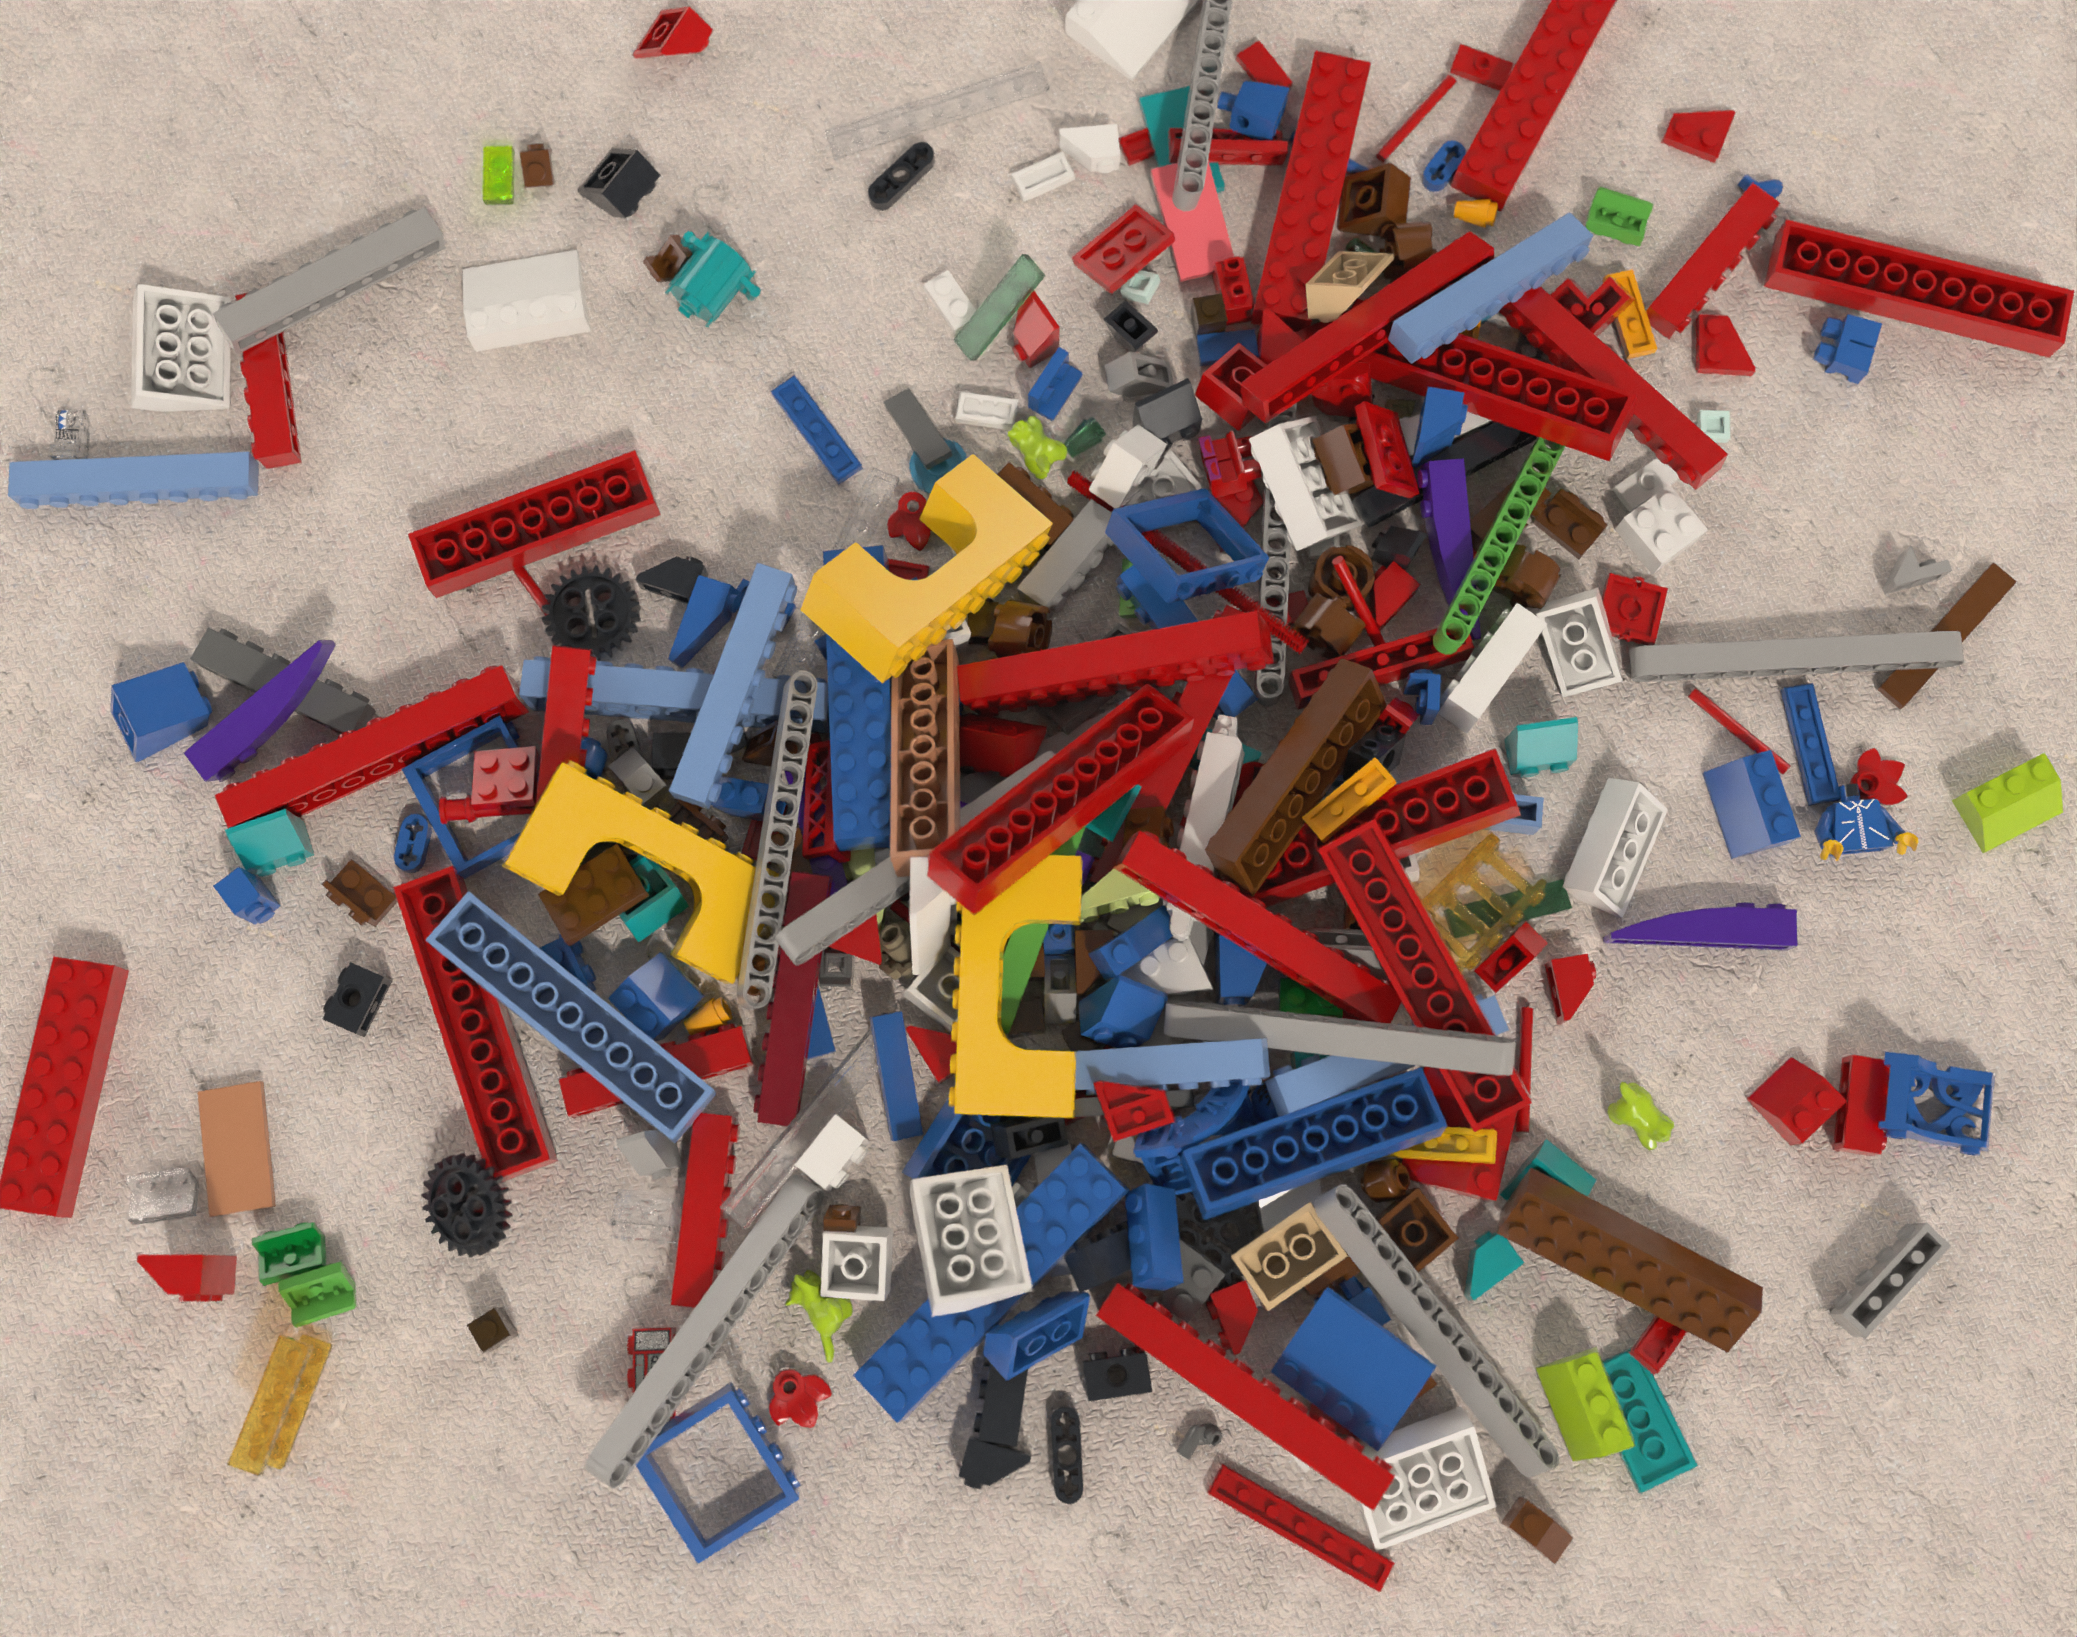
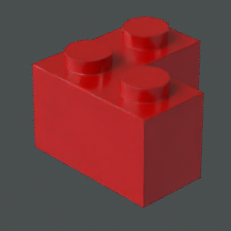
[1551,277,1636,337]

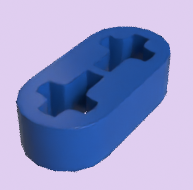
[1422,140,1466,192]
[394,814,432,873]

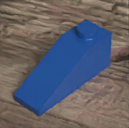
[668,575,740,668]
[1088,905,1173,980]

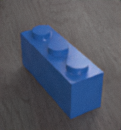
[1125,1183,1184,1291]

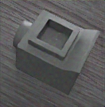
[819,947,855,990]

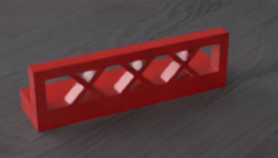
[1168,128,1288,166]
[802,740,851,863]

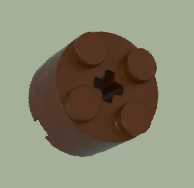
[1379,221,1437,283]
[1492,544,1561,609]
[1308,545,1375,613]
[1292,593,1366,660]
[988,600,1052,658]

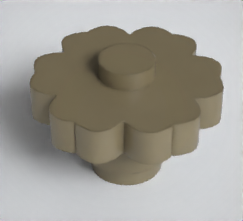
[879,921,915,980]

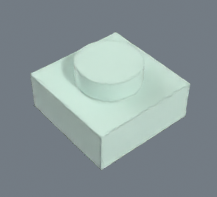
[1120,270,1160,304]
[1697,410,1730,443]

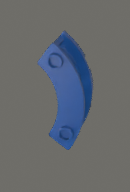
[1878,1052,1995,1156]
[1133,1079,1263,1195]

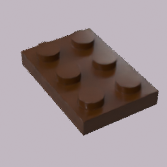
[538,844,650,946]

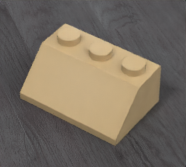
[1306,251,1394,322]
[1231,1202,1348,1311]

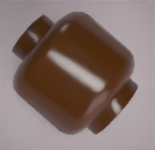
[1361,1159,1410,1203]

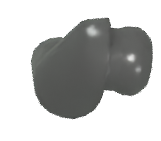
[1176,1423,1223,1460]

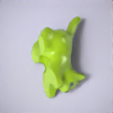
[1007,416,1067,480]
[1607,1082,1674,1150]
[785,1269,853,1363]

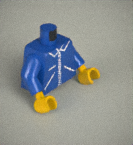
[1814,784,1918,861]

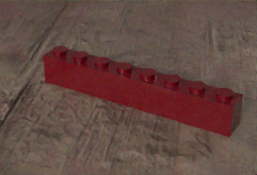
[753,871,833,1128]

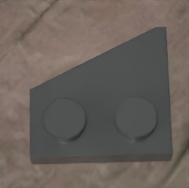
[1161,1236,1226,1324]

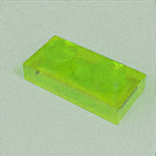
[483,146,515,205]

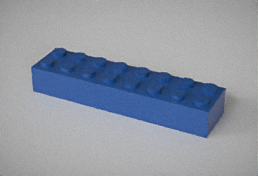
[1180,1067,1447,1220]

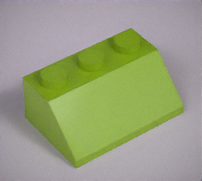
[1951,752,2063,853]
[1536,1346,1635,1462]

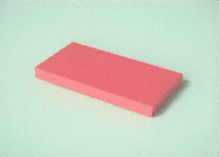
[1150,162,1234,282]

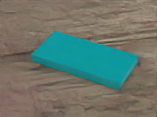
[1139,86,1225,193]
[1603,1347,1698,1494]

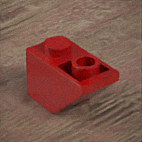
[1205,1280,1258,1356]

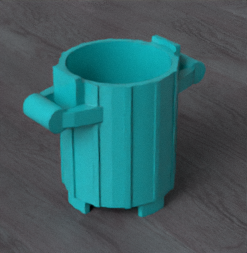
[665,231,761,327]

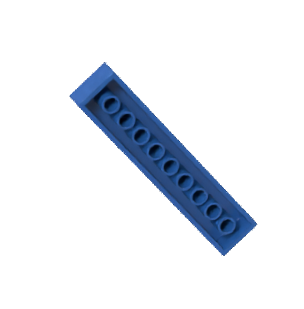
[823,545,892,851]
[853,1144,1129,1423]

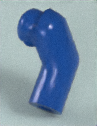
[1737,174,1783,198]

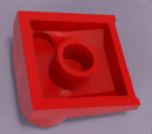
[1311,362,1373,417]

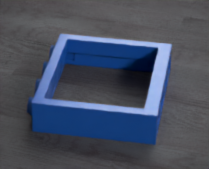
[1105,488,1269,604]
[402,716,539,879]
[636,1382,801,1564]

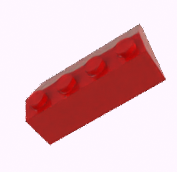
[1401,1066,1525,1202]

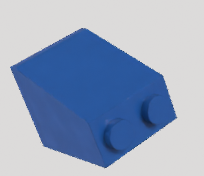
[110,662,212,762]
[1214,931,1267,1007]

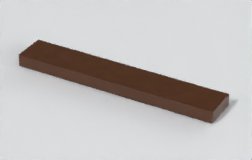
[1877,562,2017,709]

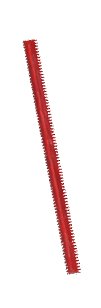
[1067,470,1309,654]

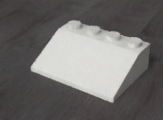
[1065,0,1200,81]
[462,249,591,352]
[131,284,231,412]
[1249,416,1361,551]
[910,1165,1032,1317]
[1357,1407,1497,1551]

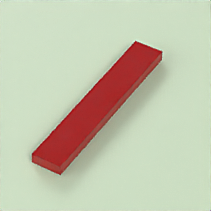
[1207,1464,1395,1593]

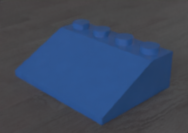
[902,1097,1032,1186]
[1270,1287,1437,1452]

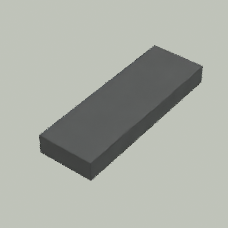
[883,388,953,470]

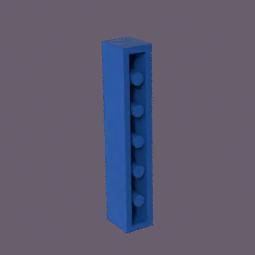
[1115,565,1258,720]

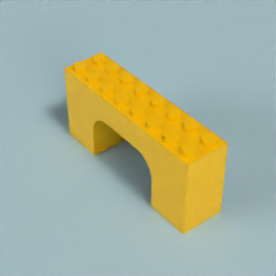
[801,454,1053,684]
[502,761,779,984]
[949,855,1083,1118]

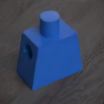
[1217,81,1289,141]

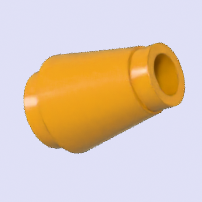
[1454,199,1498,228]
[684,997,733,1035]

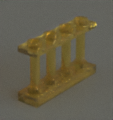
[1422,832,1547,972]
[227,1335,332,1476]

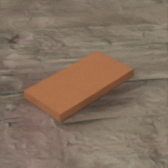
[197,1081,276,1217]

